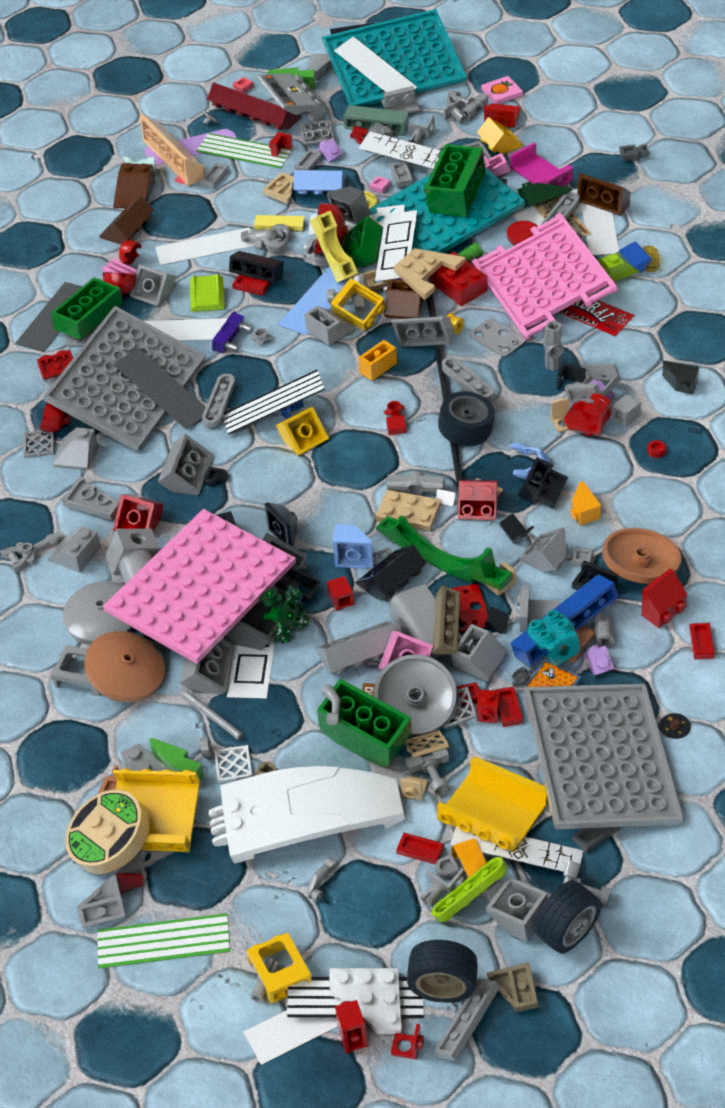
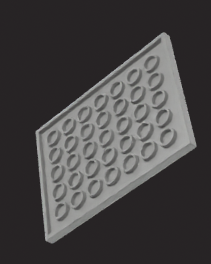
[43,306,206,451]
[523,684,683,829]

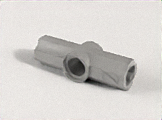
[542,320,564,371]
[387,471,445,495]

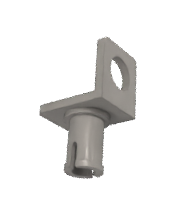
[443,91,467,123]
[408,116,435,144]
[420,868,468,907]

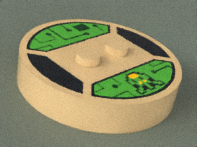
[65,790,149,874]

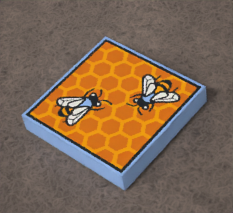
[524,660,581,689]

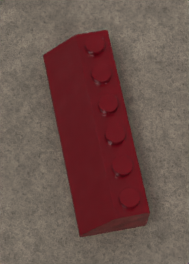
[207,82,302,131]

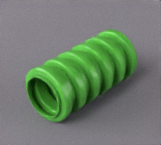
[458,243,483,263]

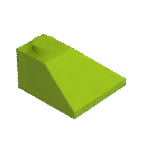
[597,252,639,282]

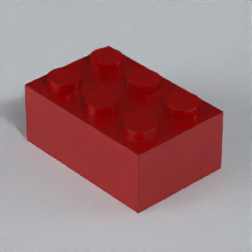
[428,252,487,307]

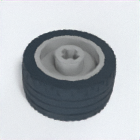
[533,880,602,954]

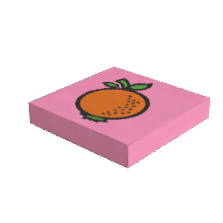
[481,76,523,104]

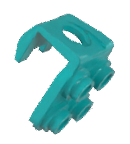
[527,610,580,666]

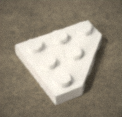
[329,968,402,1034]

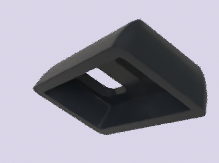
[275,567,321,601]

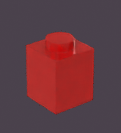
[327,576,354,611]

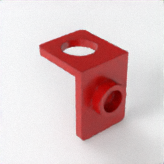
[391,1024,425,1060]

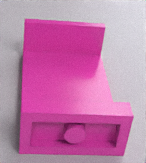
[510,142,573,186]

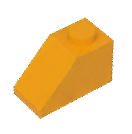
[570,481,601,526]

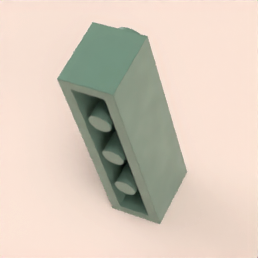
[344,105,409,136]

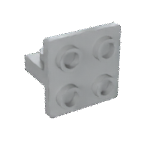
[381,86,419,114]

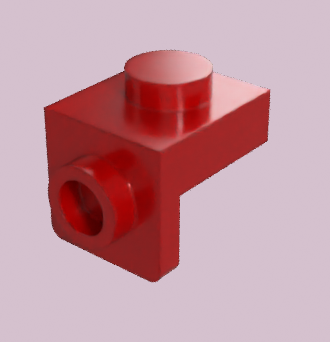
[269,132,293,157]
[477,690,500,723]

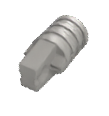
[595,612,615,648]

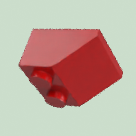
[113,494,164,531]
[641,568,687,628]

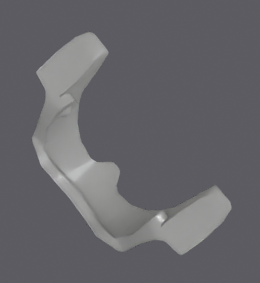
[303,238,344,267]

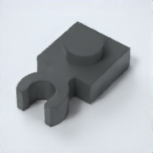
[619,144,649,161]

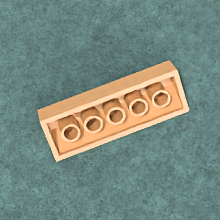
[140,114,205,186]

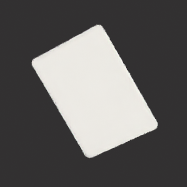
[436,489,455,506]

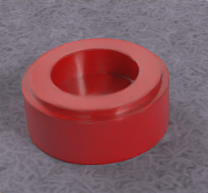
[647,440,666,458]

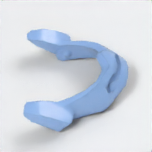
[510,442,549,480]

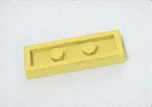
[254,215,305,231]

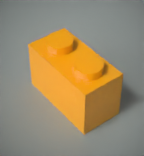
[358,340,397,381]

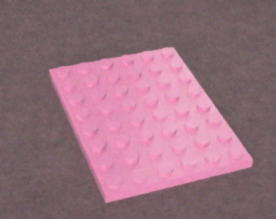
[103,509,296,664]

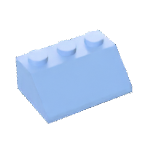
[294,170,346,195]

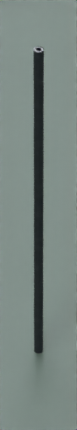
[426,294,463,487]

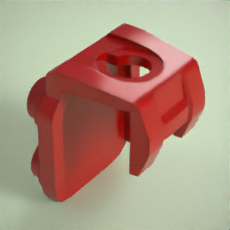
[564,393,612,436]

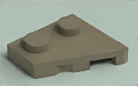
[486,962,539,1012]

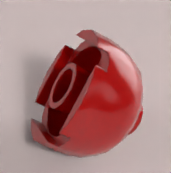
[102,272,136,297]
[40,402,70,432]

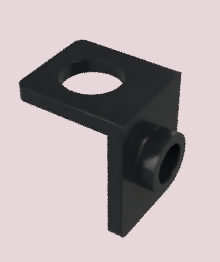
[557,364,586,390]
[499,514,534,544]

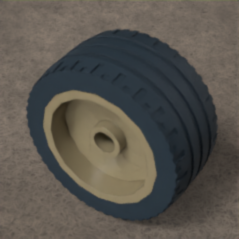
[407,939,478,1003]

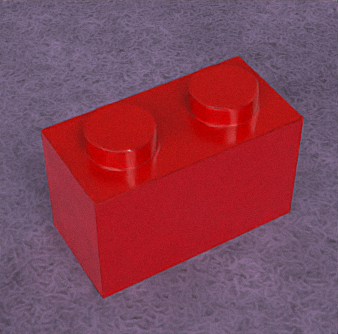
[335,1000,368,1053]

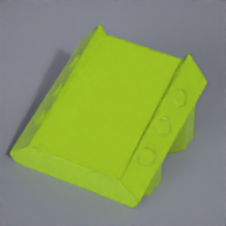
[190,273,225,312]

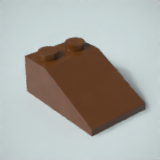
[113,163,155,209]

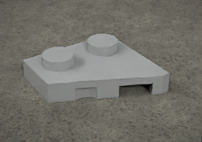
[77,875,126,928]

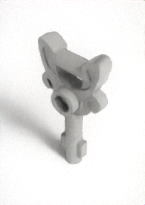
[0,532,62,573]

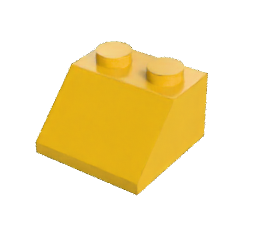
[477,117,524,154]
[276,406,329,455]

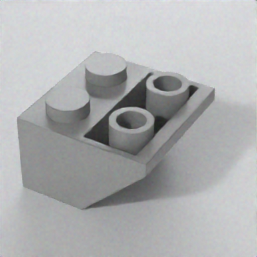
[304,306,355,345]
[452,624,507,682]

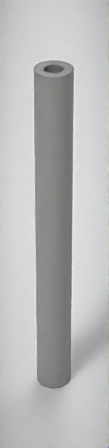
[182,691,244,741]

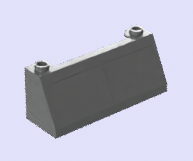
[223,533,308,650]

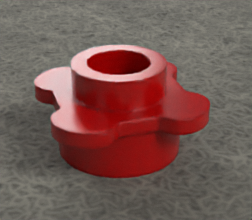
[384,401,405,417]

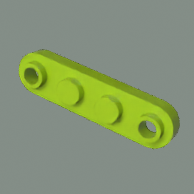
[432,857,508,922]

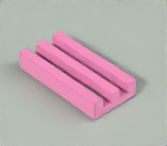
[102,259,137,274]

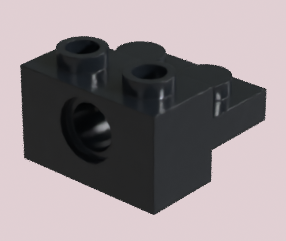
[518,457,568,509]

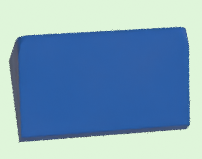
[619,241,652,272]

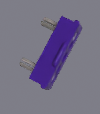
[212,311,252,353]

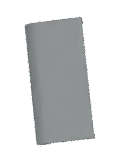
[390,584,462,659]

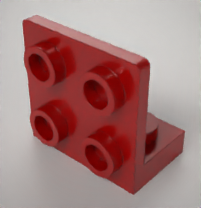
[484,104,521,127]

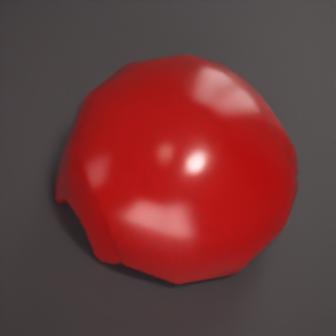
[119,240,142,265]

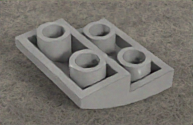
[299,120,334,146]

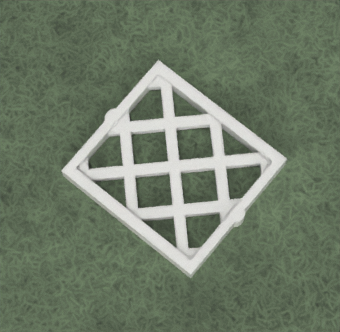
[214,745,253,783]

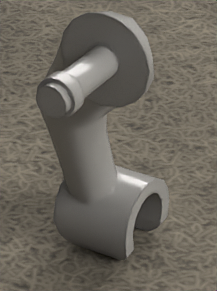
[322,685,341,725]

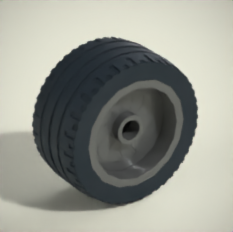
[438,391,495,446]

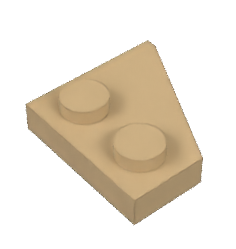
[263,172,294,204]

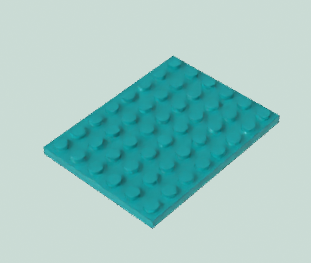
[322,9,467,107]
[370,168,525,253]

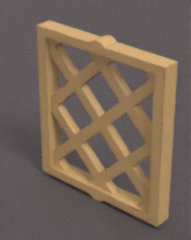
[404,730,449,757]

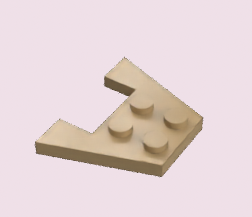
[394,248,466,300]

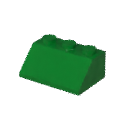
[343,215,382,268]

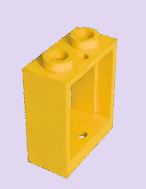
[330,278,385,332]

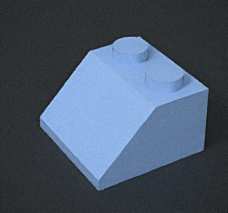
[332,524,374,569]

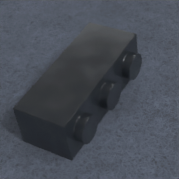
[229,251,284,283]

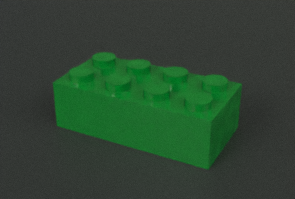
[51,277,123,340]

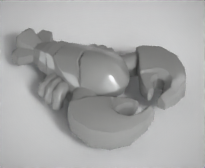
[241,224,290,252]

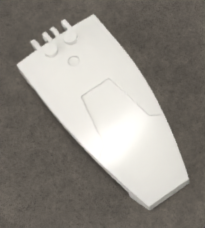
[209,766,406,864]

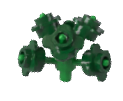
[259,585,310,644]

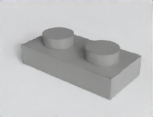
[390,161,413,188]

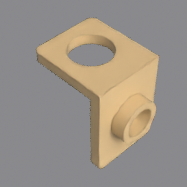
[551,397,570,433]
[400,776,428,801]

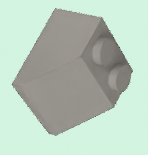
[48,526,101,573]
[486,876,548,942]

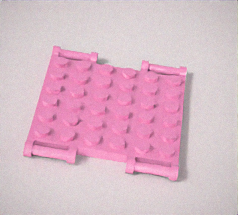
[471,213,618,341]

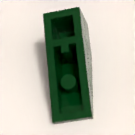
[517,181,572,208]

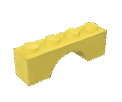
[309,210,358,282]

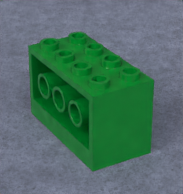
[424,144,486,217]

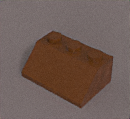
[577,173,631,216]
[99,196,154,244]

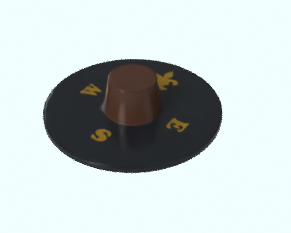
[659,713,691,739]

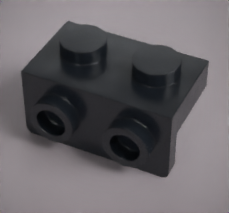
[572,560,618,590]

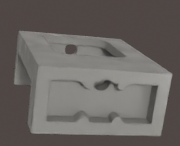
[564,364,621,403]
[51,645,101,696]

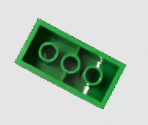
[317,678,412,767]

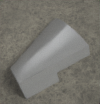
[306,54,332,82]

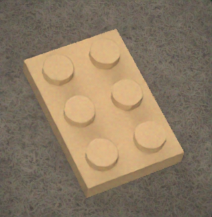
[376,490,441,531]

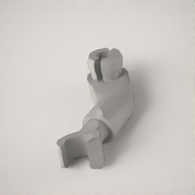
[306,857,338,902]

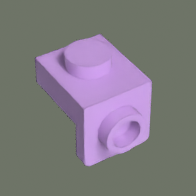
[317,138,343,163]
[583,645,614,676]

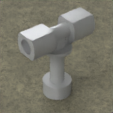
[451,90,489,119]
[327,275,366,311]
[405,748,450,796]
[563,860,611,906]

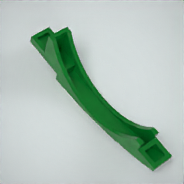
[376,515,513,590]

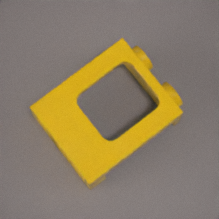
[247,932,312,1005]

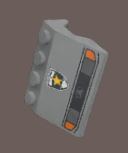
[257,73,326,122]

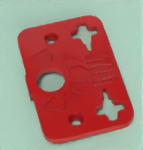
[451,584,487,633]

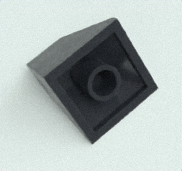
[264,502,297,547]

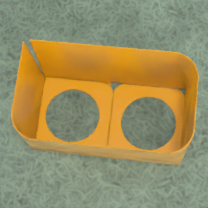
[451,838,487,879]

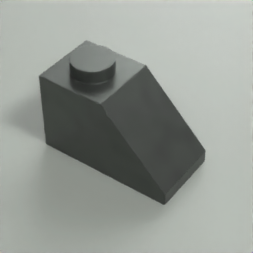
[662,360,699,394]

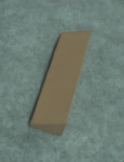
[432,585,460,654]

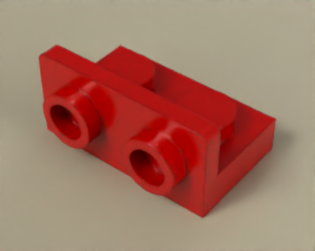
[37,350,73,380]

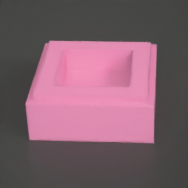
[369,176,392,194]

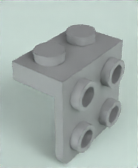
[516,586,561,632]

